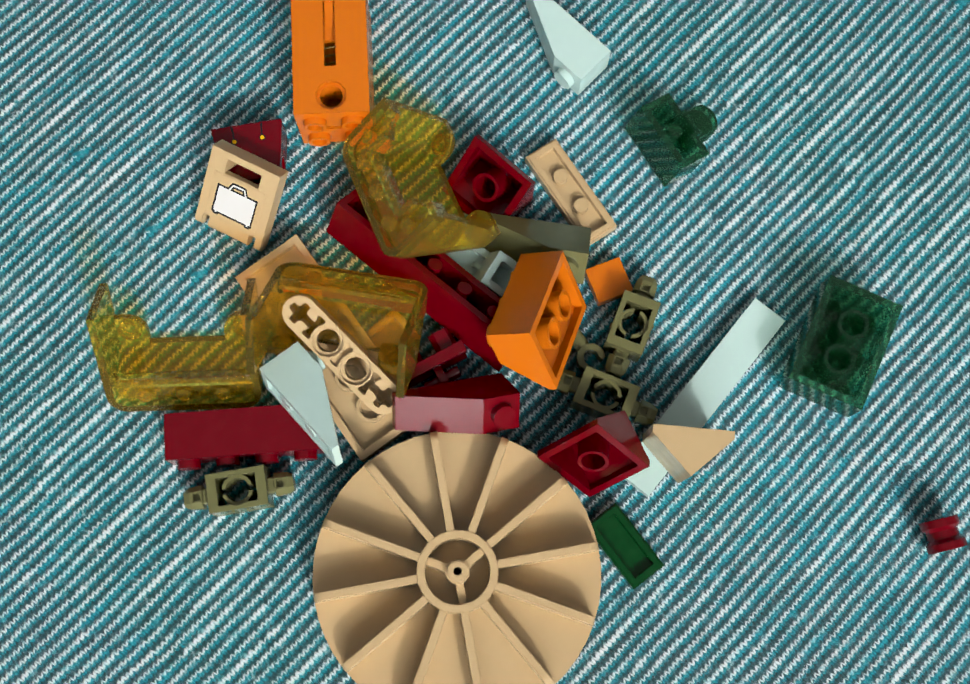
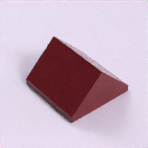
[441,134,535,223]
[537,410,650,497]

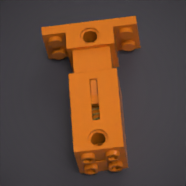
[291,0,376,147]

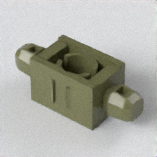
[602,275,661,379]
[556,366,658,426]
[183,465,296,517]

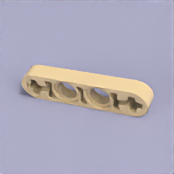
[282,293,401,415]

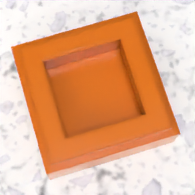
[585,257,633,306]

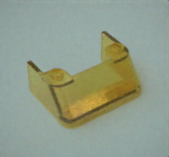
[245,262,428,398]
[86,278,263,412]

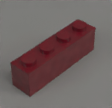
[164,405,324,471]

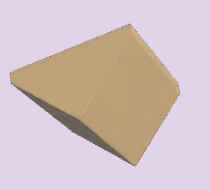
[642,424,735,483]

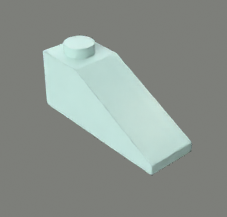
[526,0,611,95]
[259,341,343,467]

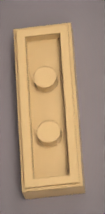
[525,139,617,245]

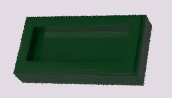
[591,503,664,590]

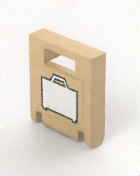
[195,139,289,252]

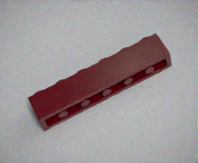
[326,185,504,372]

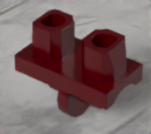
[397,327,467,389]

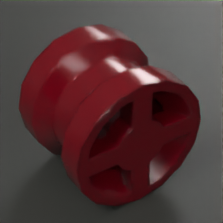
[918,514,968,555]

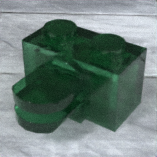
[625,93,718,187]

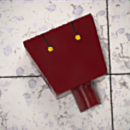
[211,119,287,187]

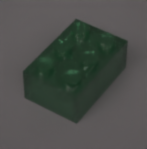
[778,275,903,417]

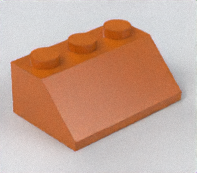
[486,250,587,390]

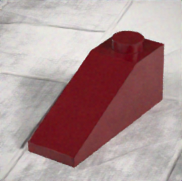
[392,373,520,434]

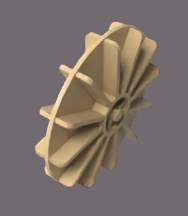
[312,431,601,684]

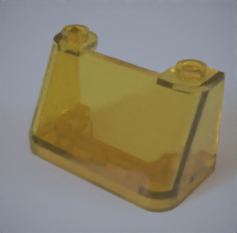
[343,97,501,259]

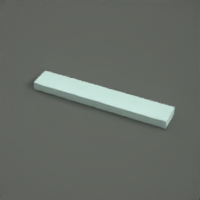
[624,298,785,497]

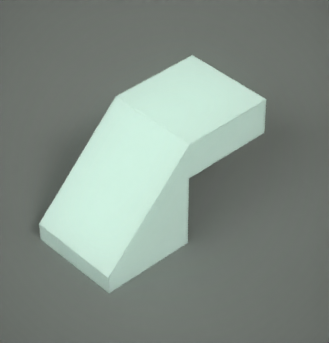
[444,231,517,298]

